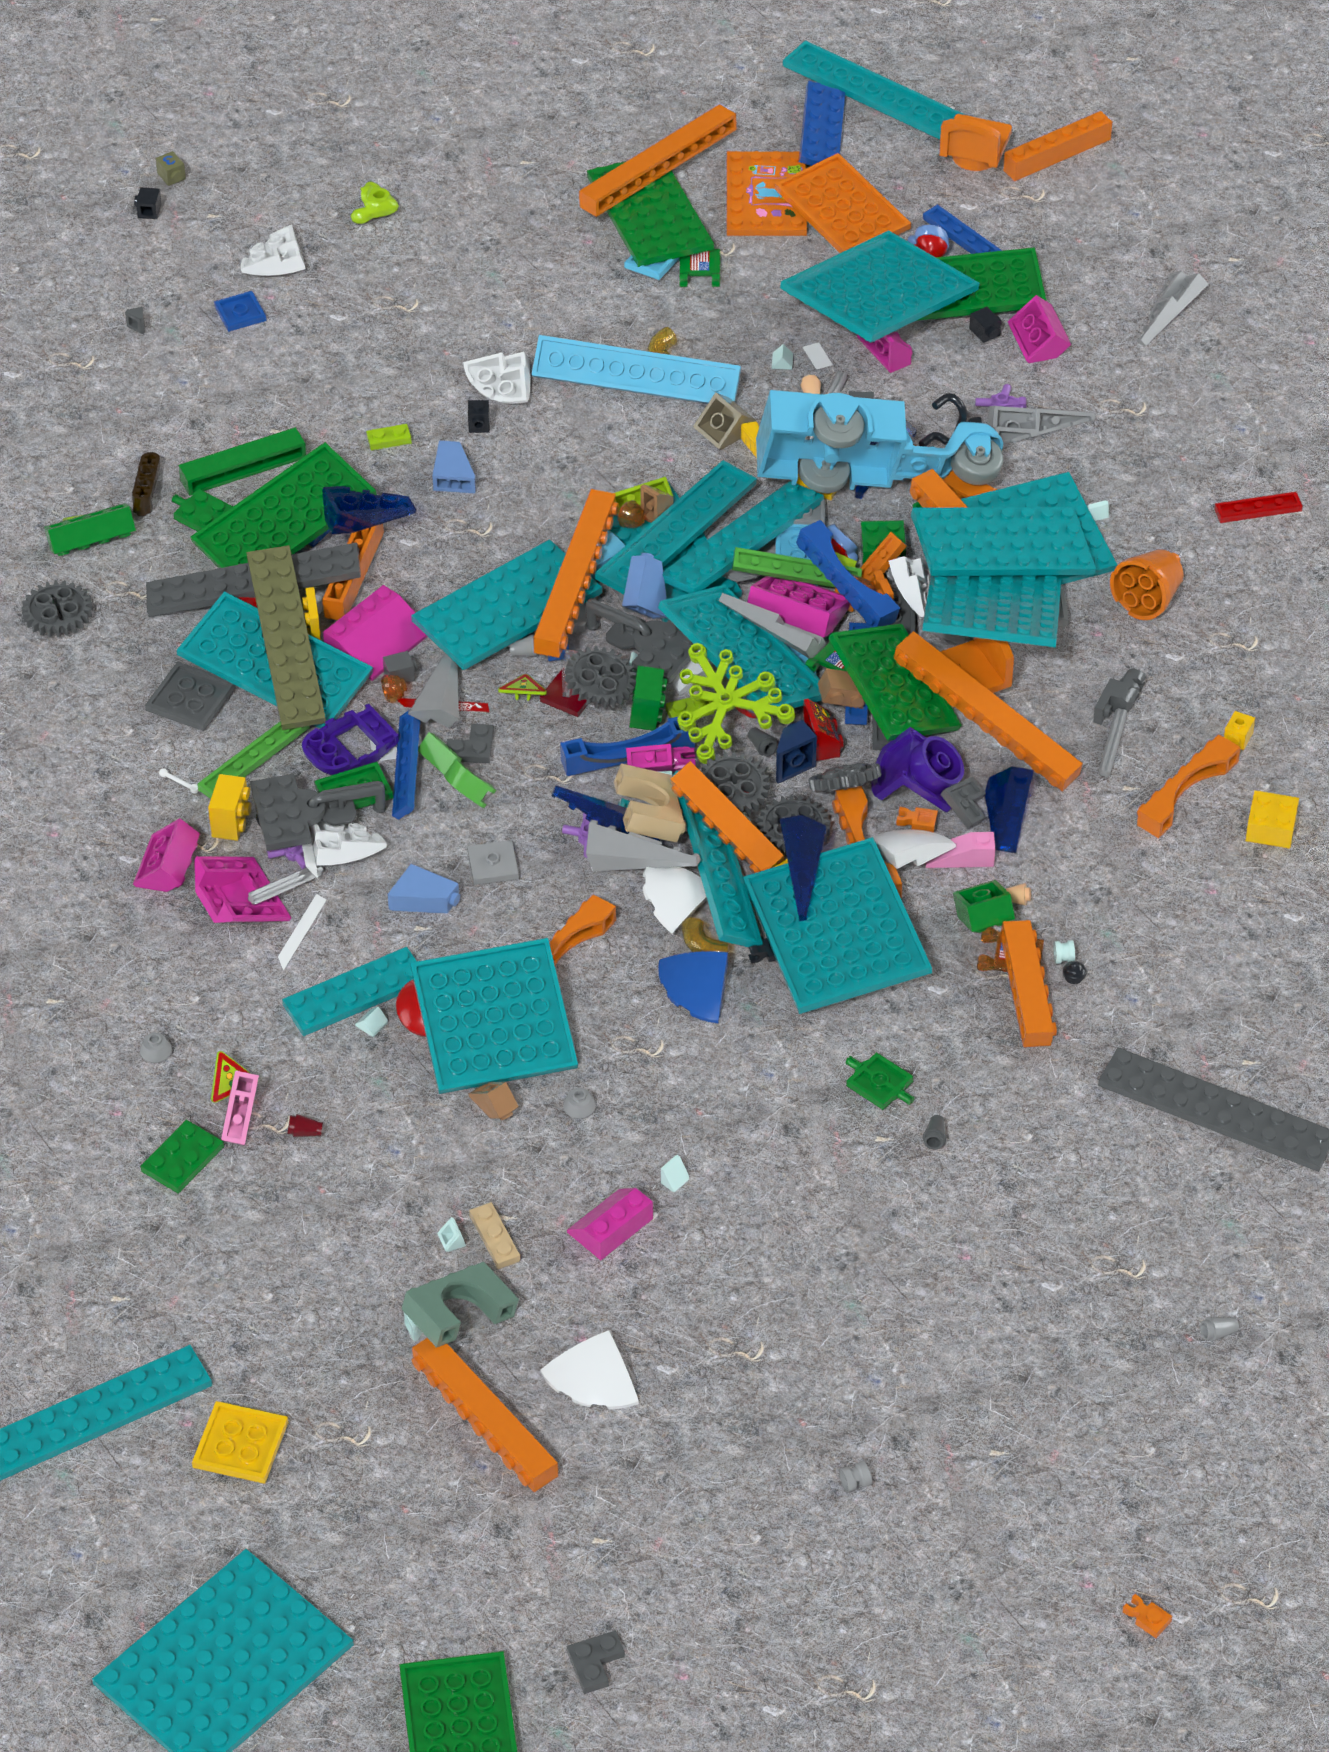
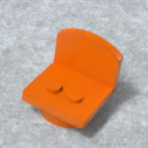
[939,114,1012,171]
[940,637,1014,693]

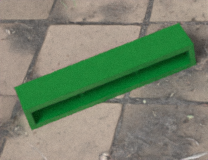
[178,427,306,496]

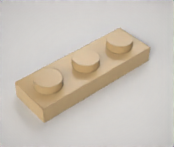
[469,1202,520,1269]

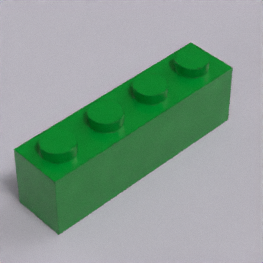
[44,503,136,556]

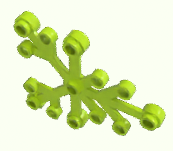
[677,643,795,764]

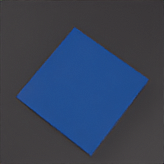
[214,291,267,332]

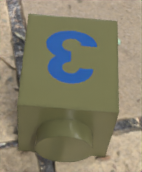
[155,151,186,186]

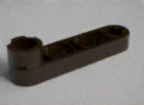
[132,452,160,516]

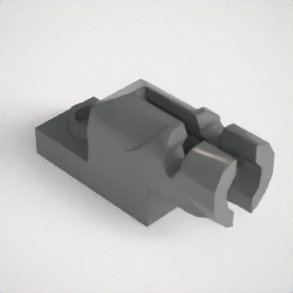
[1093,669,1146,725]

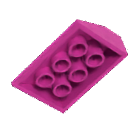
[747,576,851,637]
[323,585,428,681]

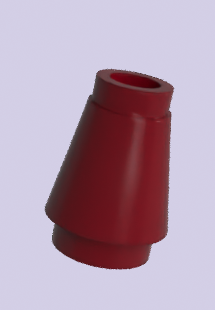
[287,1114,323,1137]

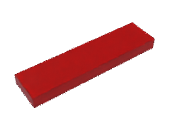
[1214,491,1303,523]

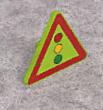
[498,674,547,701]
[211,1051,251,1103]

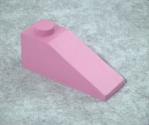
[925,832,995,868]
[221,1071,259,1145]

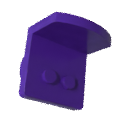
[871,727,964,812]

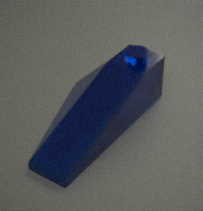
[322,486,416,534]
[984,766,1034,854]

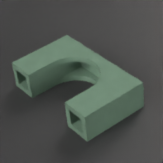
[401,1262,519,1348]

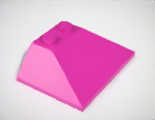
[195,856,291,923]

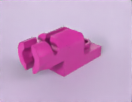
[626,744,697,772]

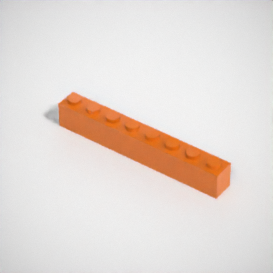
[412,1338,558,1492]

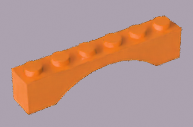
[1137,734,1240,838]
[832,786,902,898]
[549,894,616,965]

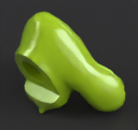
[350,181,399,224]

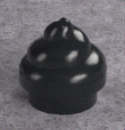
[1062,961,1086,984]

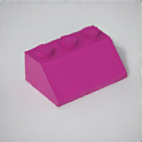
[1008,295,1072,363]
[857,331,913,373]
[133,818,200,892]
[567,1188,653,1260]

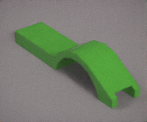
[418,732,496,808]

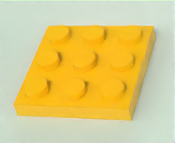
[192,1401,288,1484]

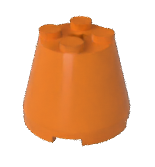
[1110,549,1183,620]

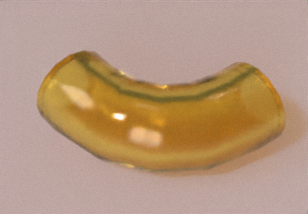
[647,327,677,355]
[682,918,728,952]

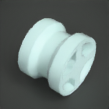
[1053,940,1075,964]

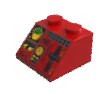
[803,699,843,761]

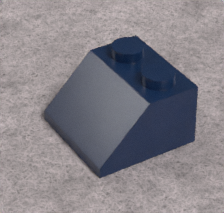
[776,720,817,784]

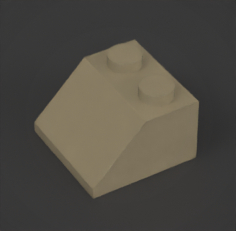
[693,392,755,450]

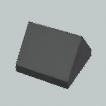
[125,307,145,334]

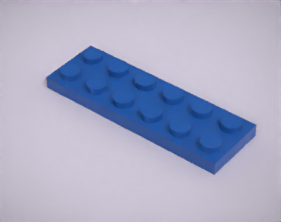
[799,81,845,166]

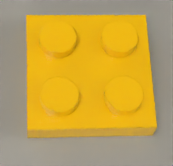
[302,587,321,640]

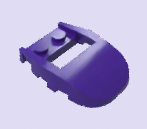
[302,704,399,775]

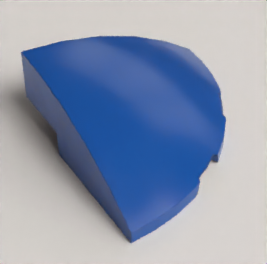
[658,951,728,1023]

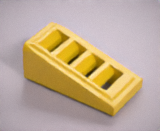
[741,421,759,458]

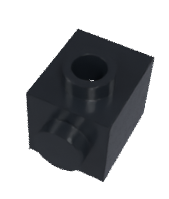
[134,187,162,219]
[969,307,1002,343]
[468,400,490,433]

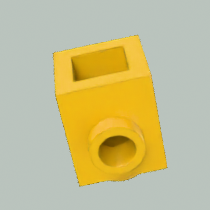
[1224,711,1255,750]

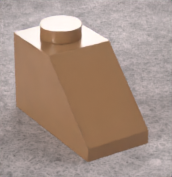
[641,484,673,523]
[468,1082,519,1120]

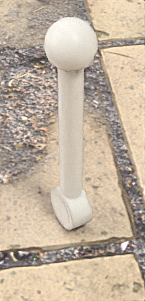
[159,768,199,794]

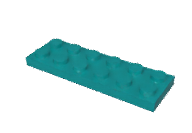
[282,946,417,1037]

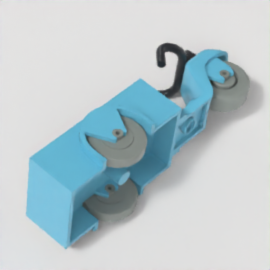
[756,390,1003,493]

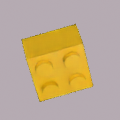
[208,774,252,841]
[1245,790,1299,849]

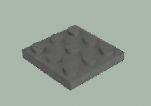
[145,661,236,731]

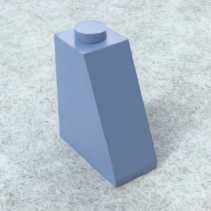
[432,440,476,493]
[622,553,667,619]
[388,864,460,914]

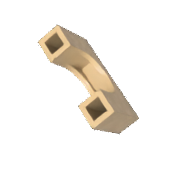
[614,763,686,843]

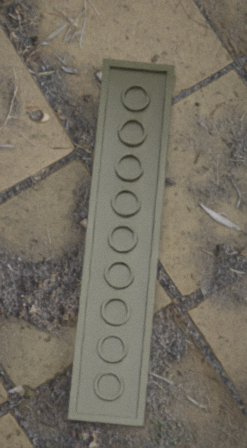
[246,545,326,730]

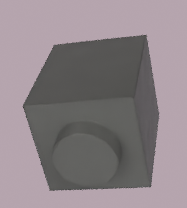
[383,651,417,687]

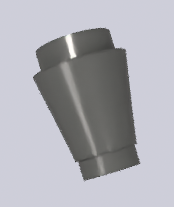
[748,727,778,756]
[922,1115,946,1150]

